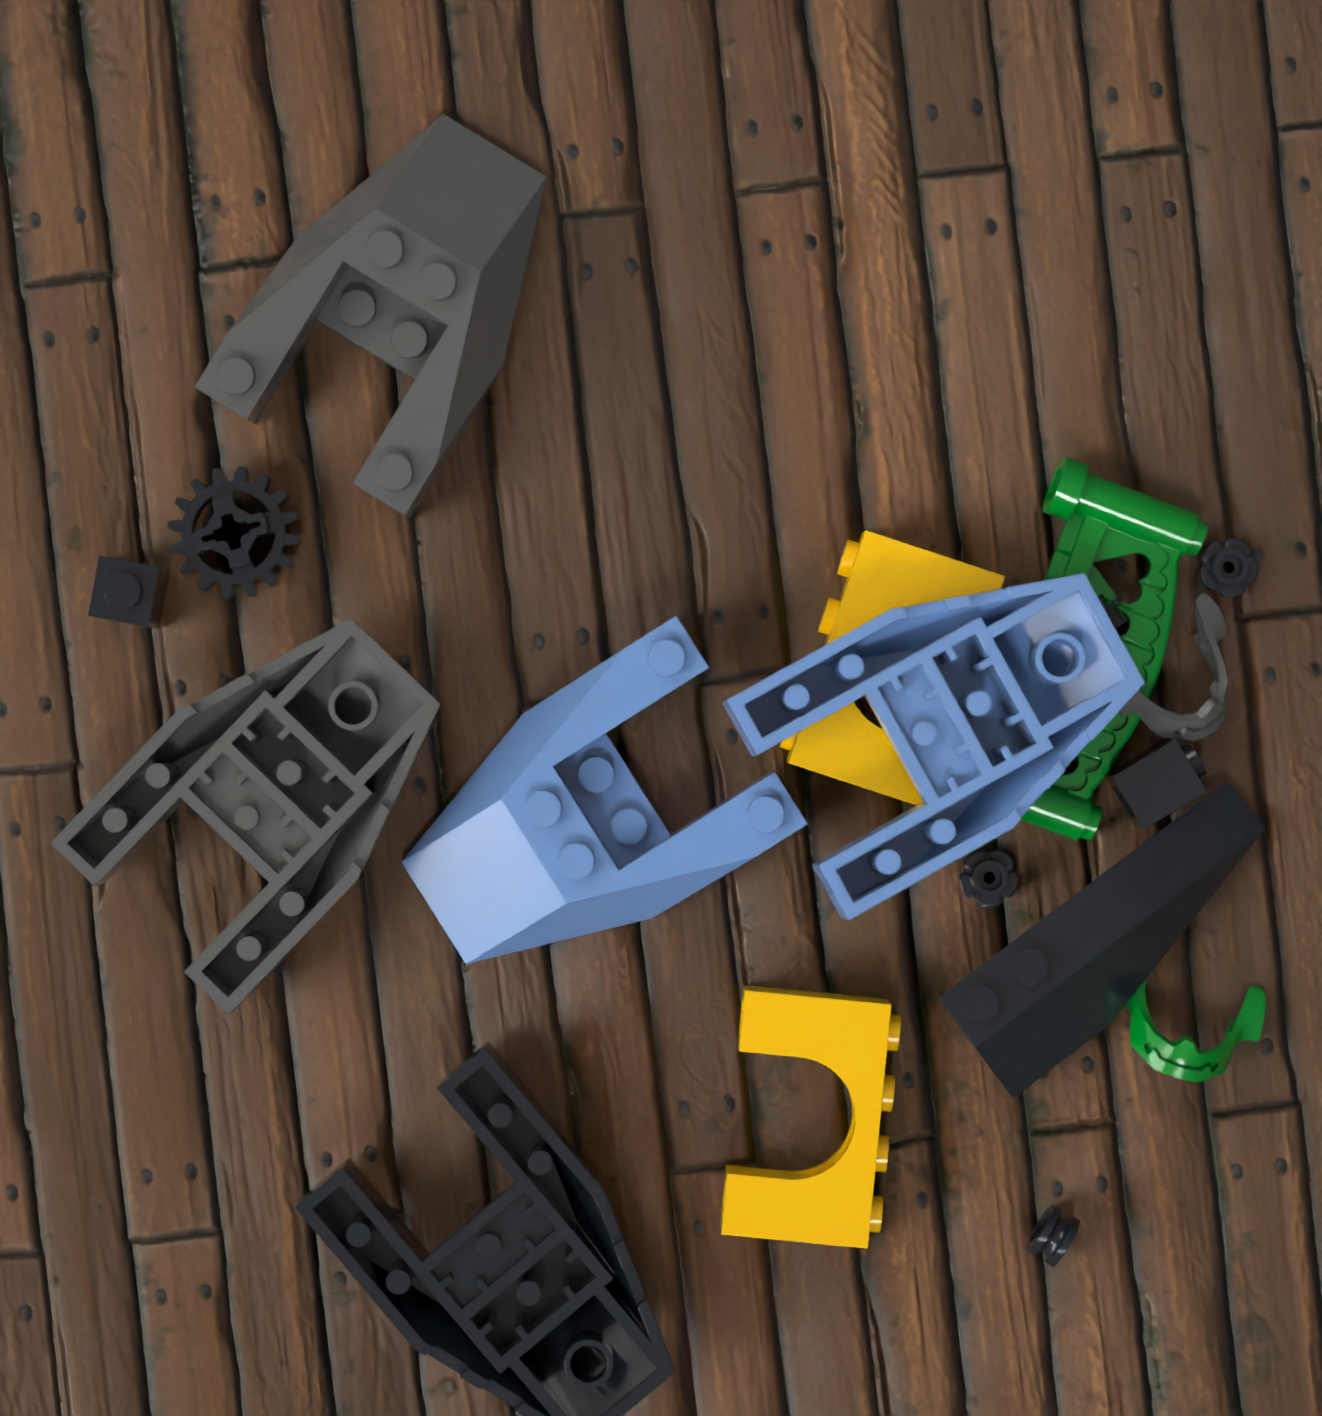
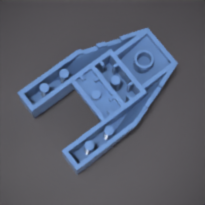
[722,573,1145,920]
[402,616,808,964]

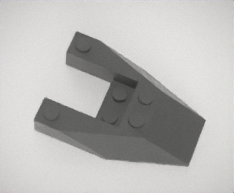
[195,114,547,519]
[50,619,441,1015]

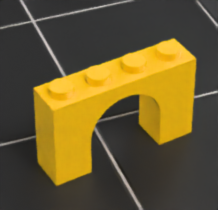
[780,530,1005,805]
[720,985,901,1249]

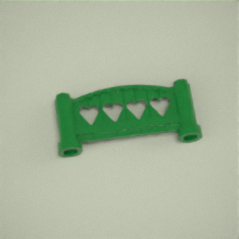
[1021,456,1208,841]

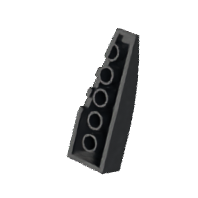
[938,781,1265,1098]

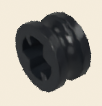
[1025,1204,1080,1267]

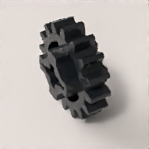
[167,467,302,599]

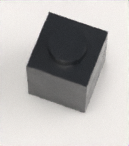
[88,555,171,629]
[1105,738,1207,829]

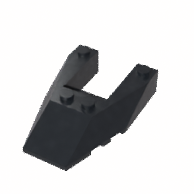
[295,1041,676,1416]

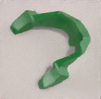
[1126,978,1266,1083]

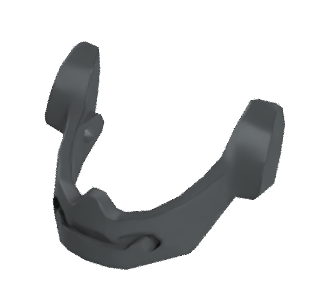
[1118,592,1229,741]

